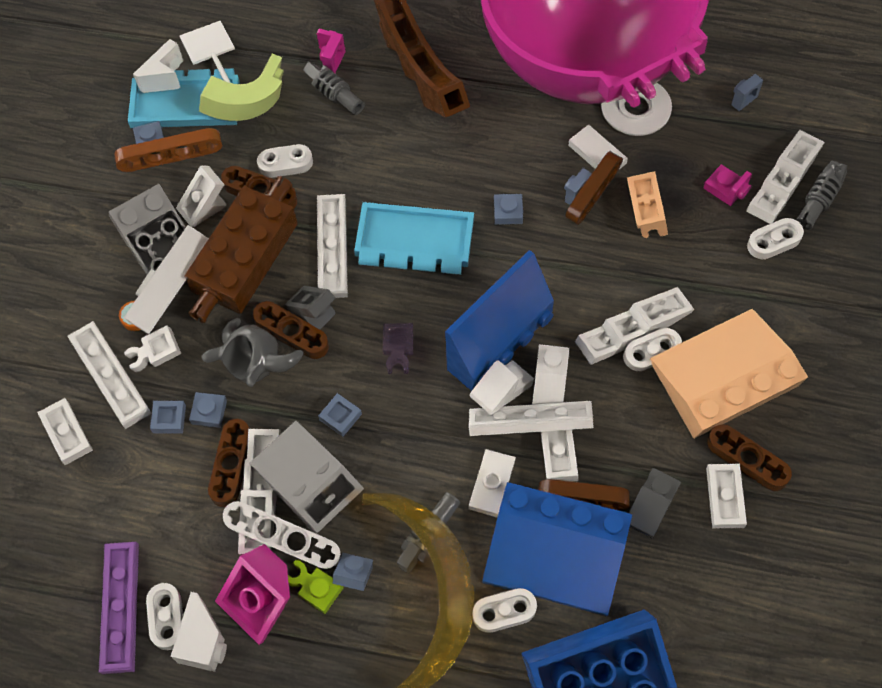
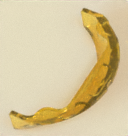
[361,493,474,688]

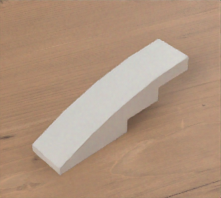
[746,130,825,224]
[124,225,209,334]
[575,287,694,365]
[238,429,281,554]

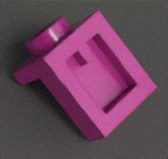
[317,29,346,73]
[703,164,752,206]

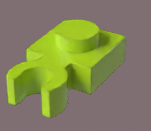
[288,560,344,614]

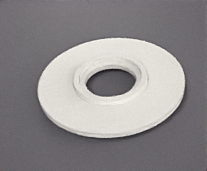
[601,83,672,136]

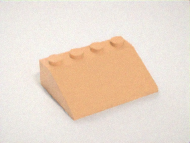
[650,309,808,439]

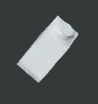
[532,344,569,405]
[171,592,227,672]

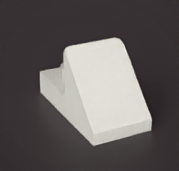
[133,39,183,93]
[176,166,226,227]
[470,360,534,415]

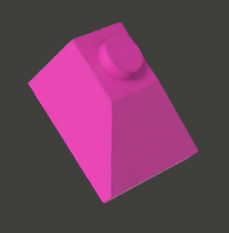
[215,544,290,645]

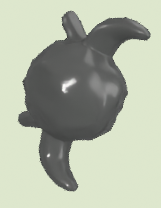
[202,318,303,387]

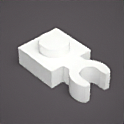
[124,326,181,372]

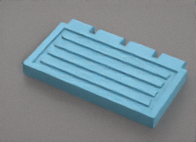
[128,68,240,128]
[354,202,474,275]

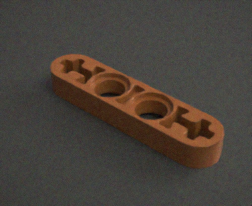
[114,128,222,172]

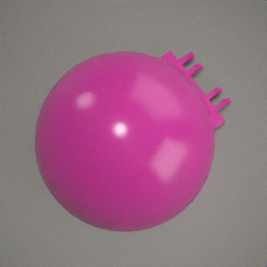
[481,0,709,108]

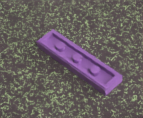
[99,542,139,674]

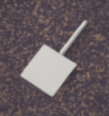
[180,21,235,83]

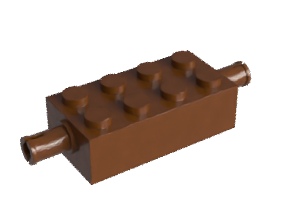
[184,176,298,323]

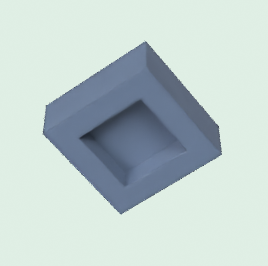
[731,74,763,111]
[133,121,164,144]
[564,168,592,205]
[494,194,523,225]
[189,392,227,428]
[318,393,362,437]
[150,401,186,433]
[333,553,373,591]

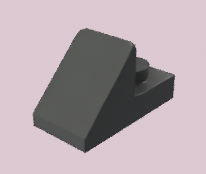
[284,286,336,329]
[629,468,681,538]

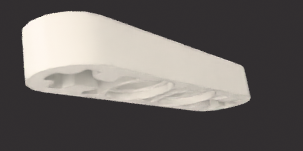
[223,501,340,569]

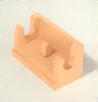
[627,171,668,238]

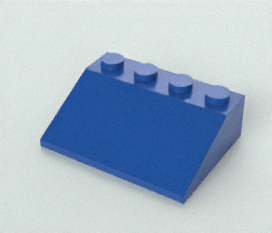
[445,250,554,391]
[482,482,632,616]
[521,609,677,688]

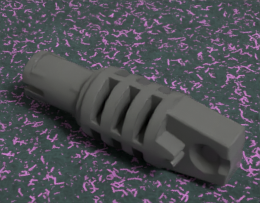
[303,62,365,115]
[796,161,847,230]
[397,492,461,574]

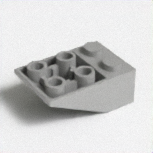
[109,184,186,275]
[249,421,364,533]

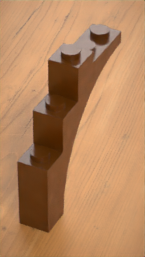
[374,0,470,118]

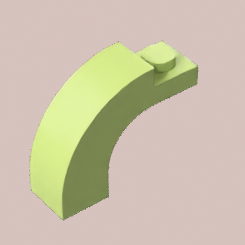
[199,53,284,121]

